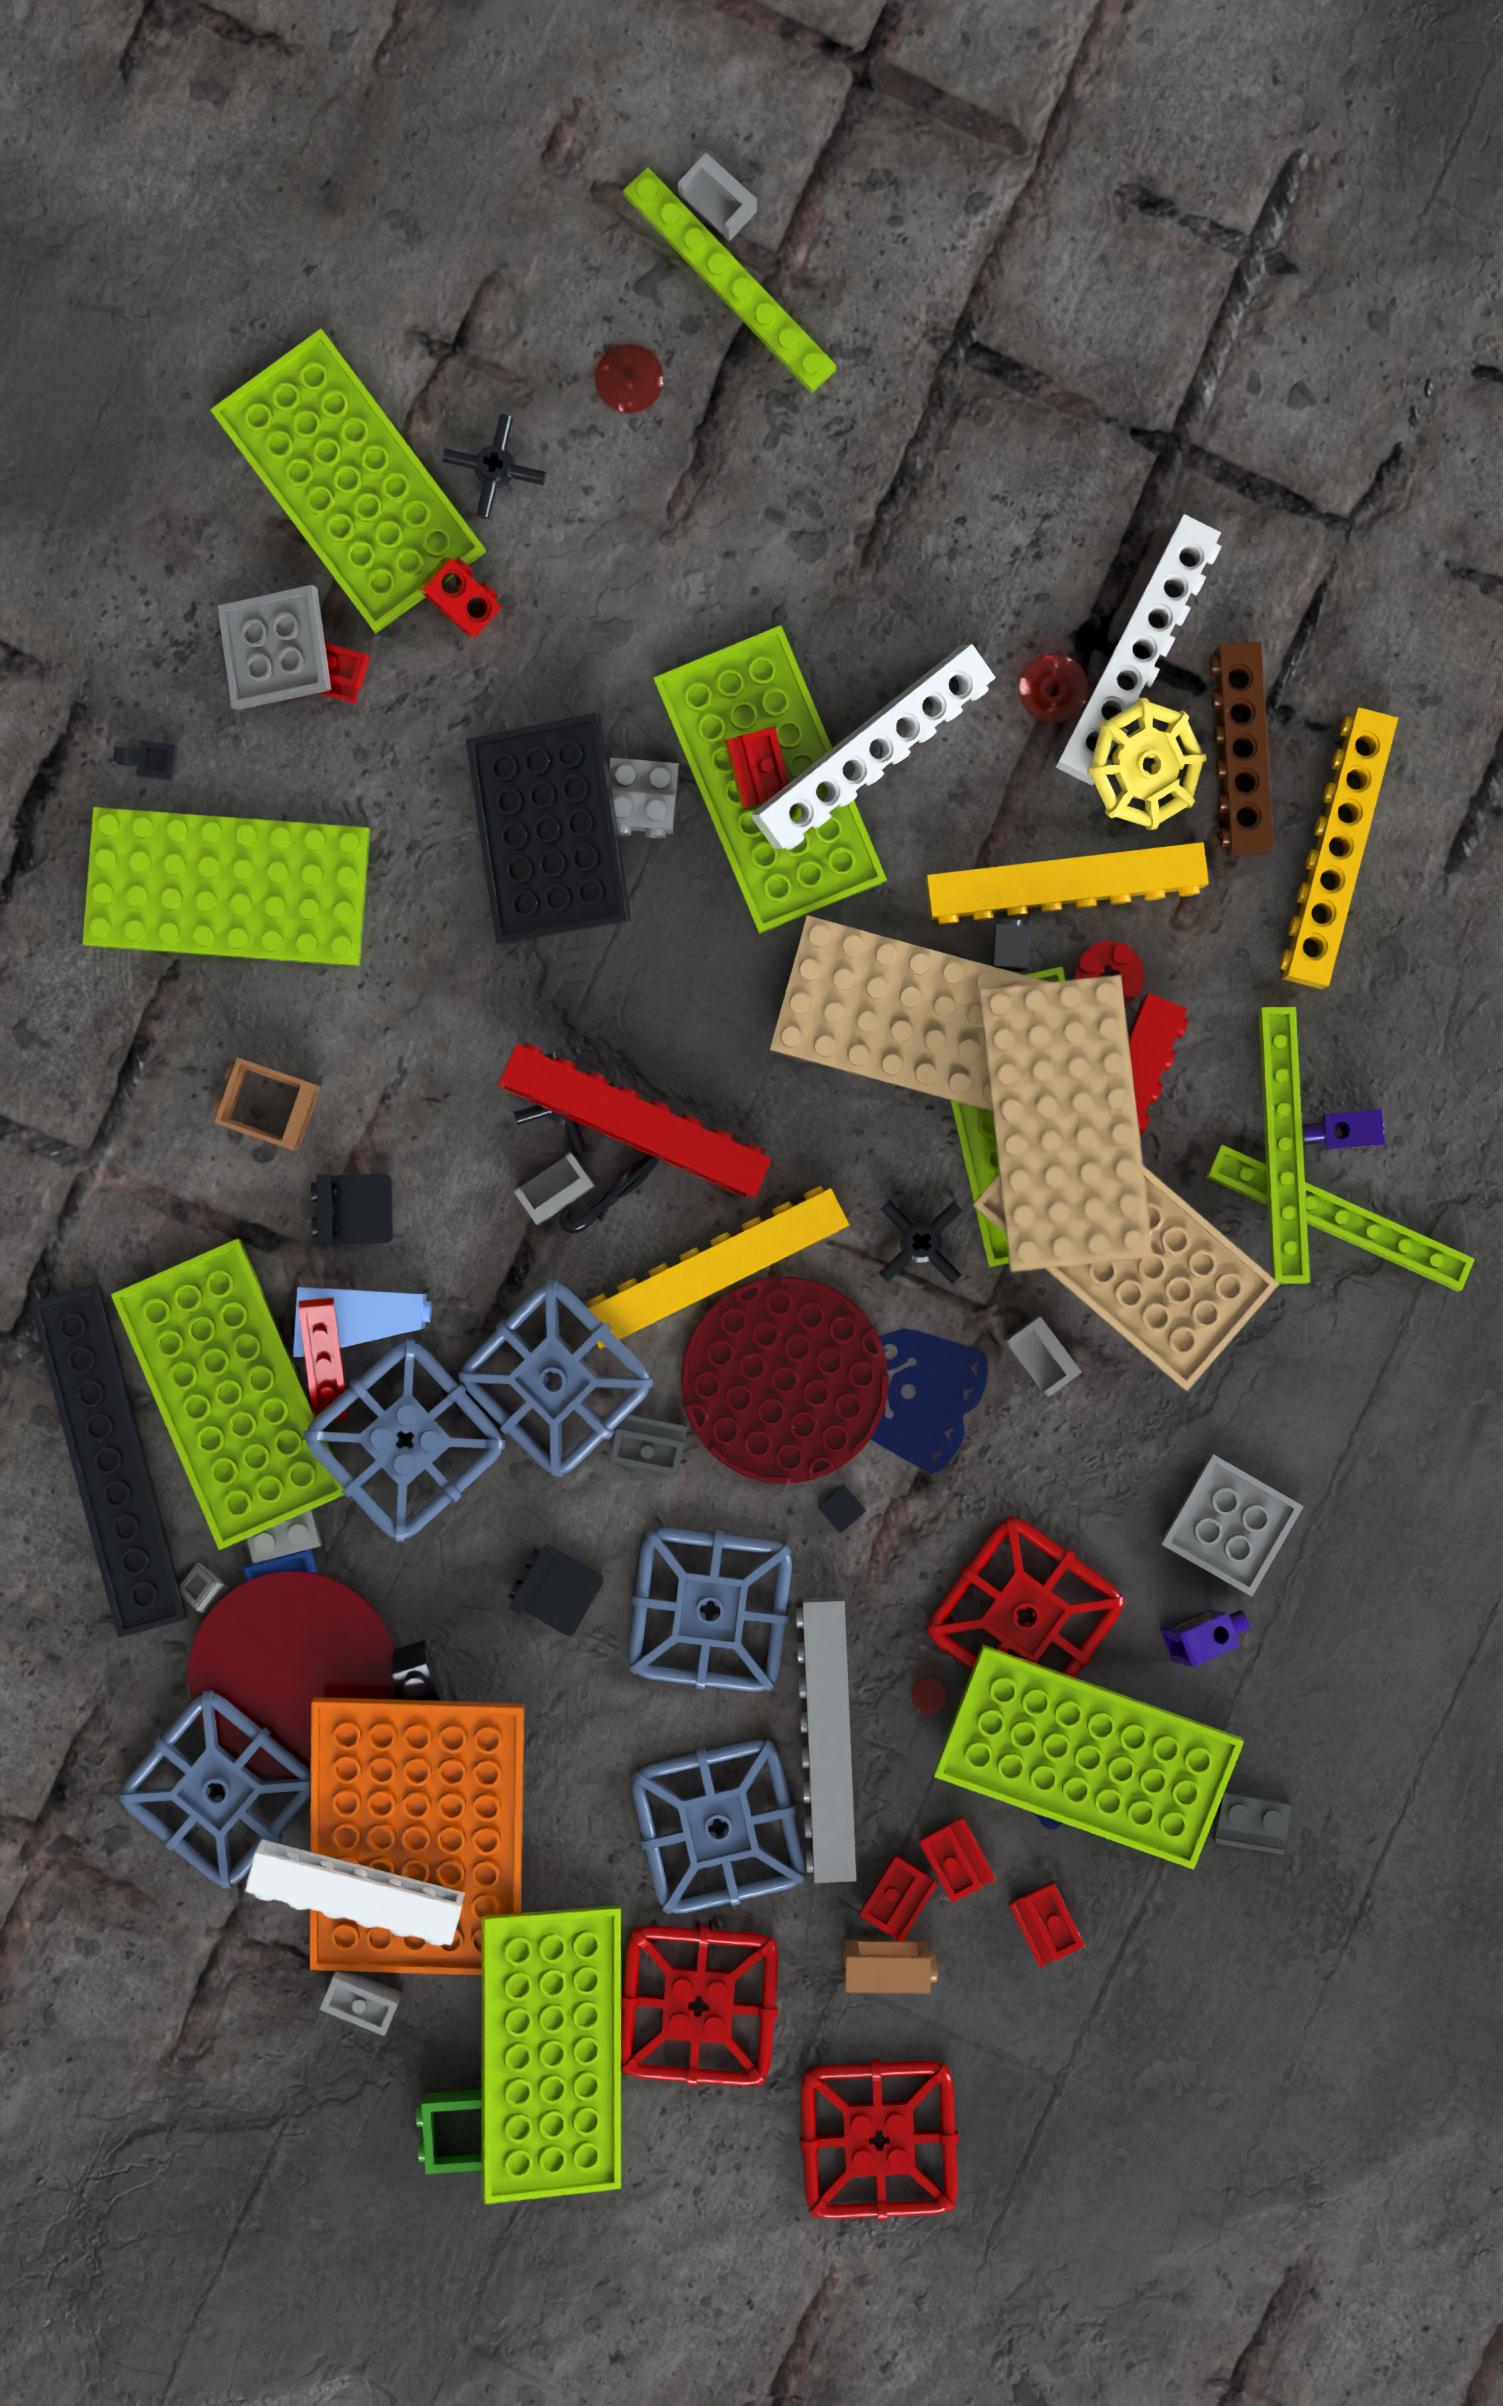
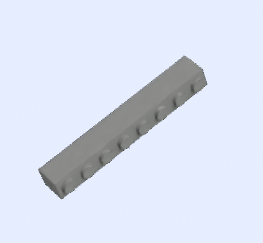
[796,1596,856,1883]

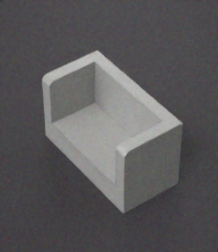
[678,152,757,242]
[513,1151,595,1225]
[1004,1315,1082,1397]
[320,1971,403,2036]

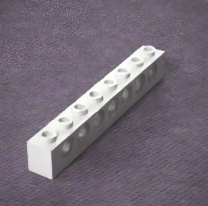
[1056,514,1222,785]
[750,644,995,850]

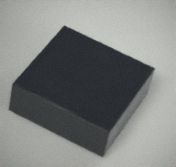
[818,1484,866,1534]

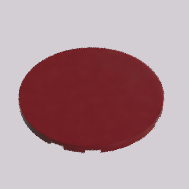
[681,1276,889,1484]
[188,1570,397,1779]

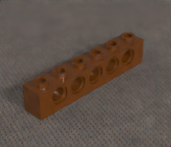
[1209,642,1274,857]

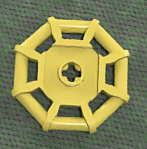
[1087,698,1207,830]

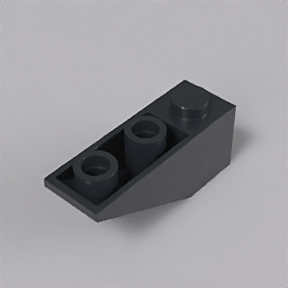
[392,1640,446,1701]

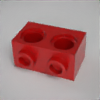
[417,557,502,638]

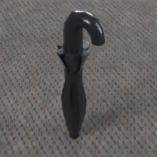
[559,1155,660,1234]

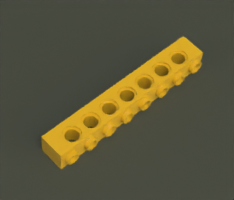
[1279,707,1398,990]

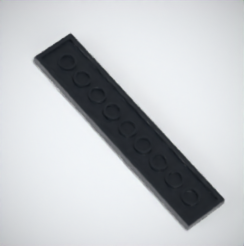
[29,1284,188,1638]

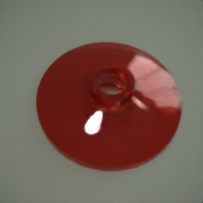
[595,344,664,413]
[1019,654,1088,723]

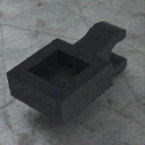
[113,740,177,782]

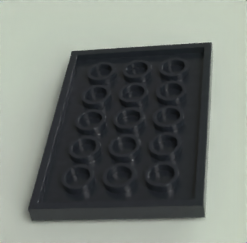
[466,713,632,945]

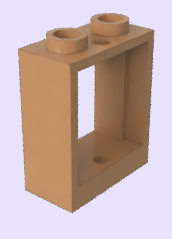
[212,1057,321,1152]
[843,1939,938,1994]

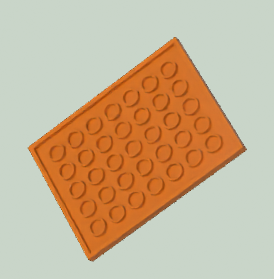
[310,1697,525,1975]

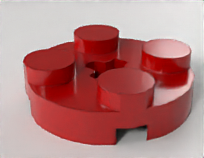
[1073,941,1144,1007]

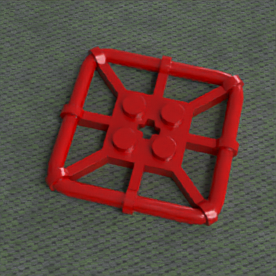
[926,1516,1125,1677]
[621,1925,779,2087]
[799,2059,959,2221]

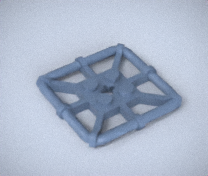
[459,1280,653,1477]
[303,1339,506,1542]
[628,1528,792,1692]
[118,1690,311,1889]
[631,1739,806,1915]

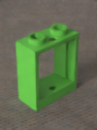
[416,2089,481,2174]

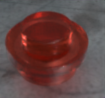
[911,1678,946,1714]

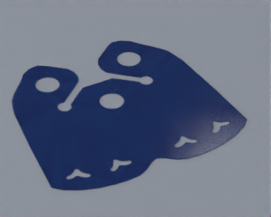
[870,1329,988,1474]

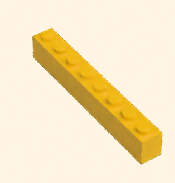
[925,842,1209,925]
[585,1186,850,1349]

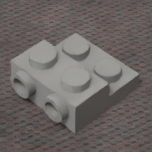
[609,758,679,839]

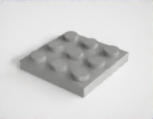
[218,585,331,710]
[1160,1453,1304,1596]

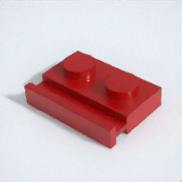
[318,642,370,705]
[724,727,789,808]
[918,1815,996,1903]
[858,1854,939,1943]
[1008,1880,1085,1968]

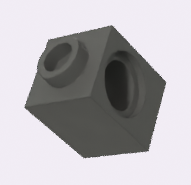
[991,919,1031,971]

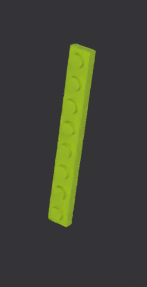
[623,167,837,394]
[1258,1007,1310,1284]
[1206,1145,1475,1292]

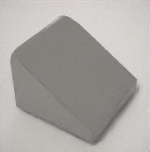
[180,1562,230,1614]

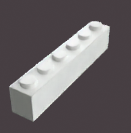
[245,1839,465,1946]

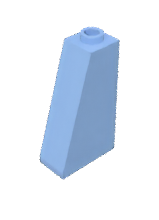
[293,1287,432,1357]

